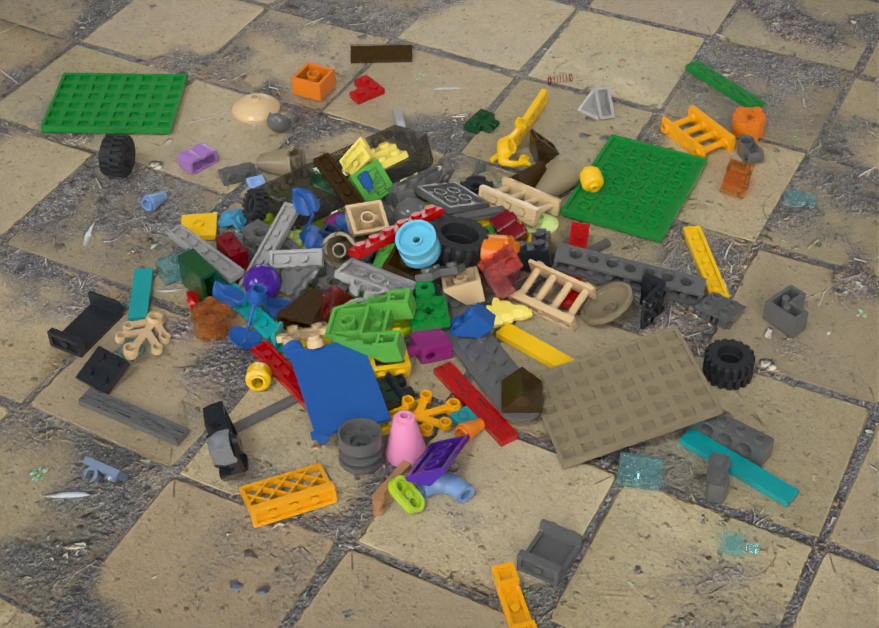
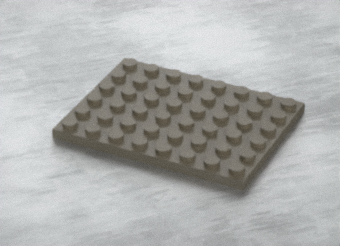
[533,325,723,469]

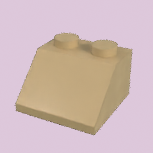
[345,200,389,237]
[441,266,485,305]

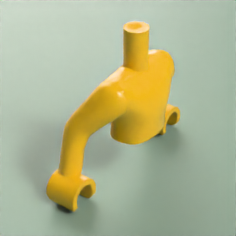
[490,117,531,168]

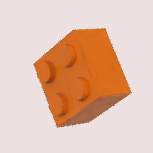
[291,62,336,101]

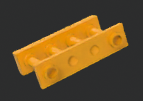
[661,105,736,158]

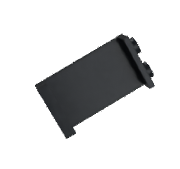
[47,291,124,358]

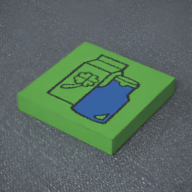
[349,159,393,202]

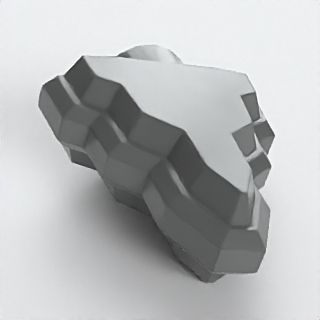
[280,265,321,302]

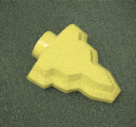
[486,297,532,328]

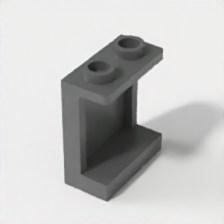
[517,519,582,587]

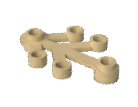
[115,311,171,360]
[276,322,327,349]

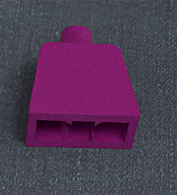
[406,328,452,365]

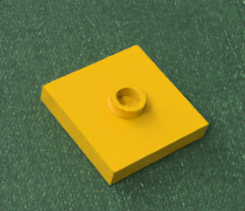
[181,213,218,240]

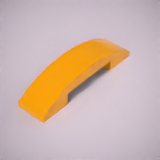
[491,561,537,628]

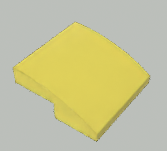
[339,137,372,182]

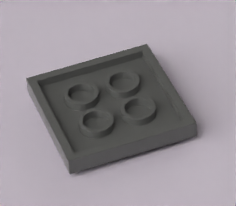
[415,181,490,215]

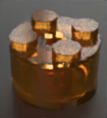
[720,159,754,199]
[190,296,232,342]

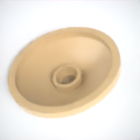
[232,93,280,124]

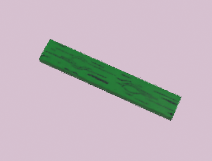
[685,60,765,108]

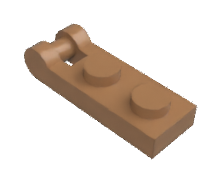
[372,460,411,516]

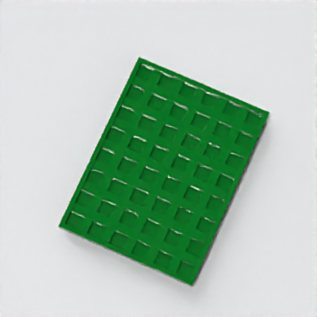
[41,73,188,135]

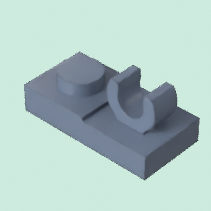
[82,456,129,483]

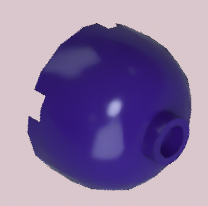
[243,264,282,299]

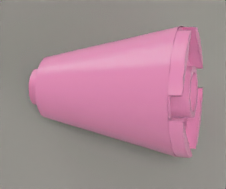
[385,410,427,467]

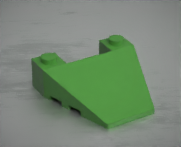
[325,288,417,363]

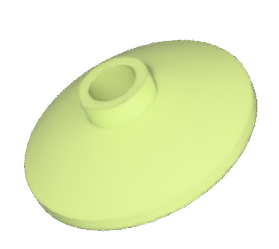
[523,212,559,234]

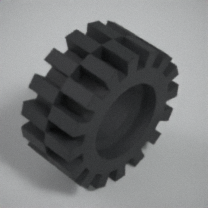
[242,188,270,221]

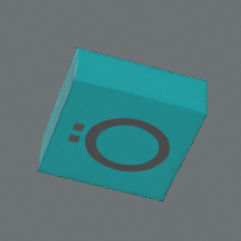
[450,406,478,426]

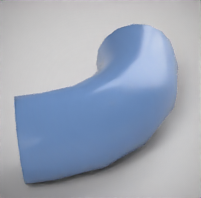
[415,472,475,504]

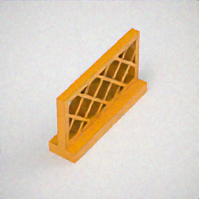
[239,463,337,528]

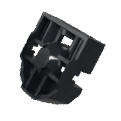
[203,401,249,482]

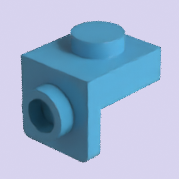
[217,208,249,232]

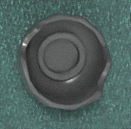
[267,112,292,133]

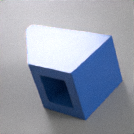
[450,302,496,338]

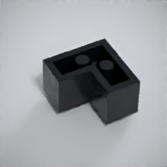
[515,230,553,272]

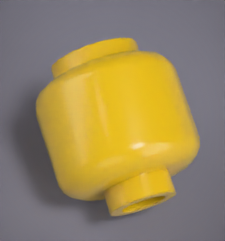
[579,166,604,192]
[245,362,272,392]

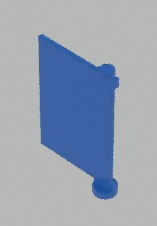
[283,340,391,445]

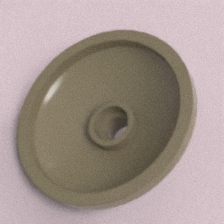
[580,282,634,325]

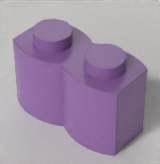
[178,143,218,175]

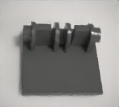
[694,292,746,329]

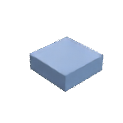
[246,175,267,190]

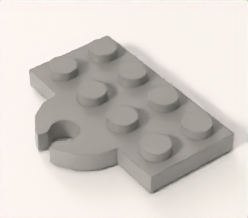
[334,257,416,300]

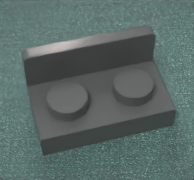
[218,162,257,186]

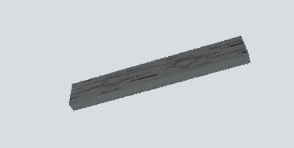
[78,388,190,447]

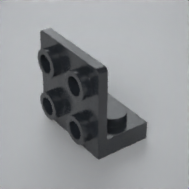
[640,272,667,330]

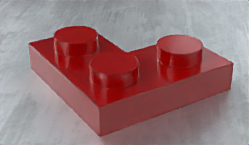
[349,75,385,105]

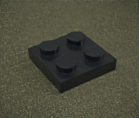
[75,346,131,395]

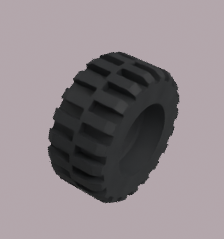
[429,216,491,274]

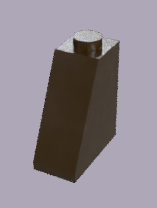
[276,288,331,330]

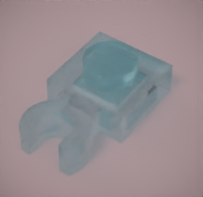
[784,189,817,208]

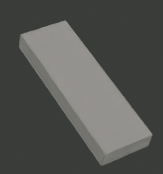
[269,248,324,270]

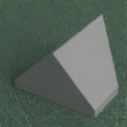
[577,86,615,120]

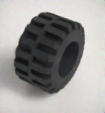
[99,133,136,178]
[702,338,756,391]

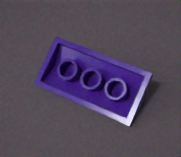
[405,434,470,486]

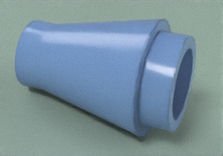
[141,191,167,211]

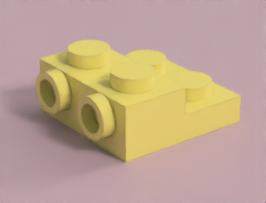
[367,142,408,169]

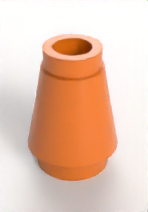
[454,418,485,442]

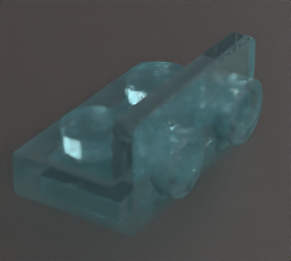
[616,452,663,492]

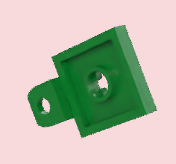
[410,281,451,332]

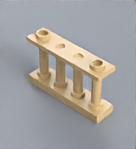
[478,176,561,227]
[506,259,597,333]

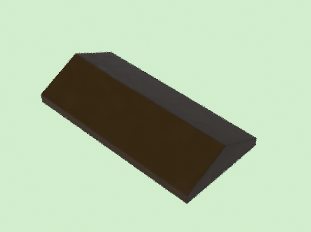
[351,43,412,64]

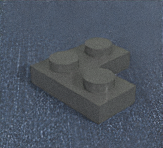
[415,261,466,283]

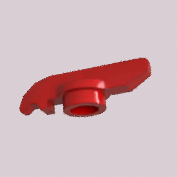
[186,291,204,314]

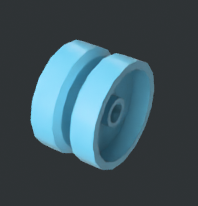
[395,220,441,269]

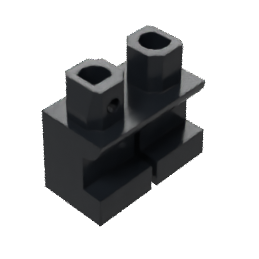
[376,372,415,411]

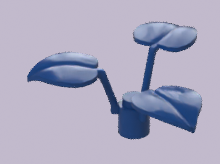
[292,188,359,249]
[213,281,292,350]

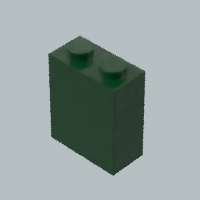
[177,248,219,307]

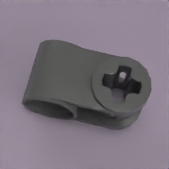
[736,135,764,165]

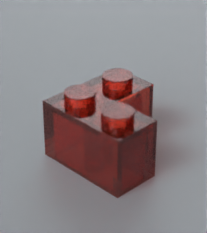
[477,244,523,301]

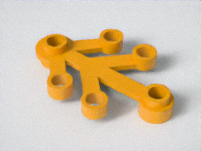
[388,390,461,436]

